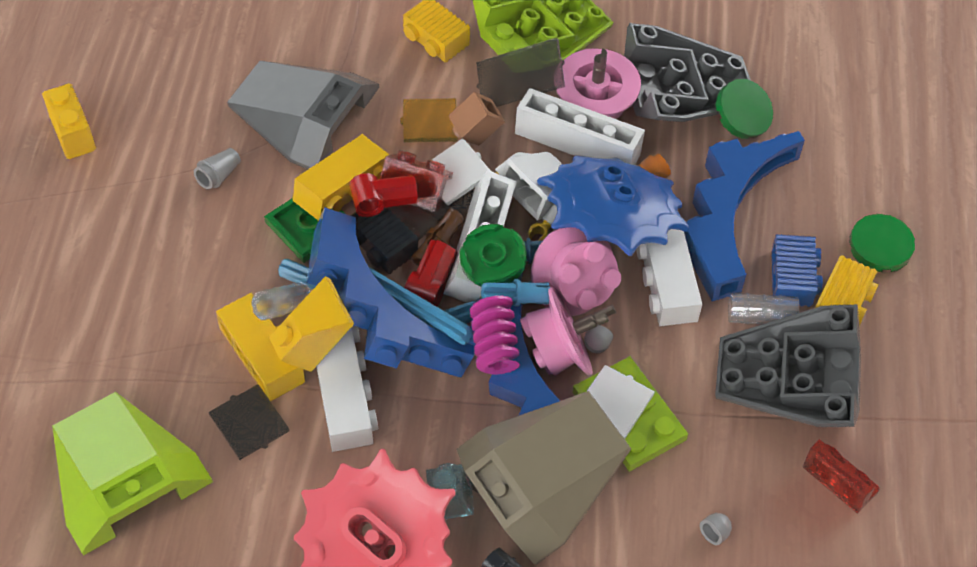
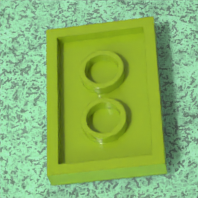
[572,356,688,472]

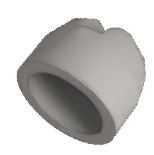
[584,325,613,354]
[700,513,732,545]

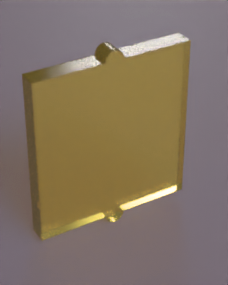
[400,98,458,143]

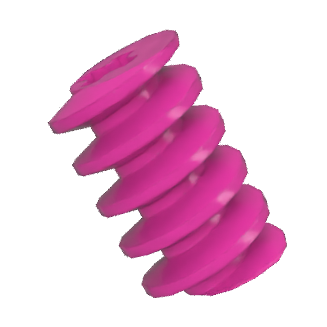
[470,295,520,375]

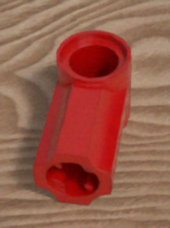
[349,173,418,217]
[404,240,458,307]

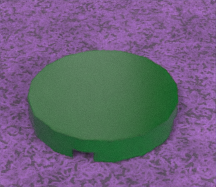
[716,79,774,139]
[849,214,915,272]
[459,224,527,287]

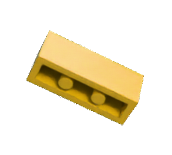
[293,134,390,221]
[216,293,305,402]

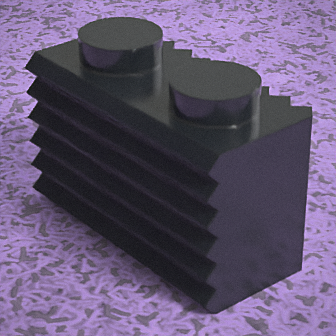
[350,207,418,274]

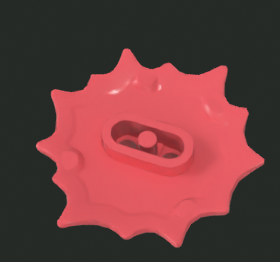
[294,448,456,567]

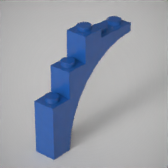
[684,131,805,302]
[306,207,474,378]

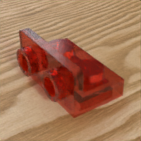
[380,150,453,212]
[803,439,880,514]

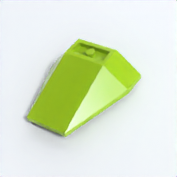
[472,0,614,74]
[52,392,213,556]

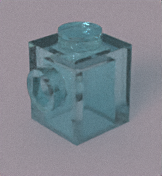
[426,463,474,519]

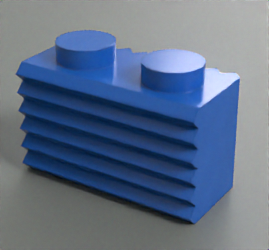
[771,234,823,307]

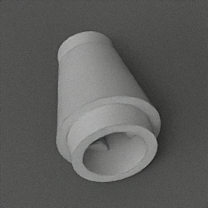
[194,148,241,189]

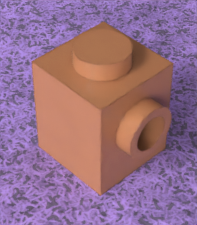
[448,92,505,146]

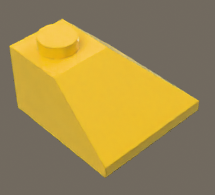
[269,276,354,371]

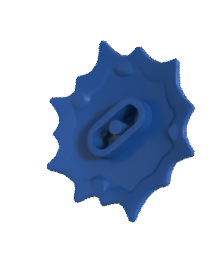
[537,155,689,256]

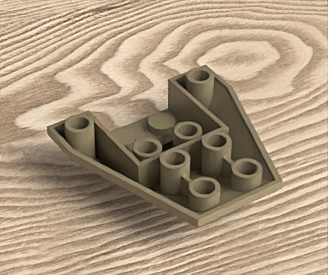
[457,391,631,565]

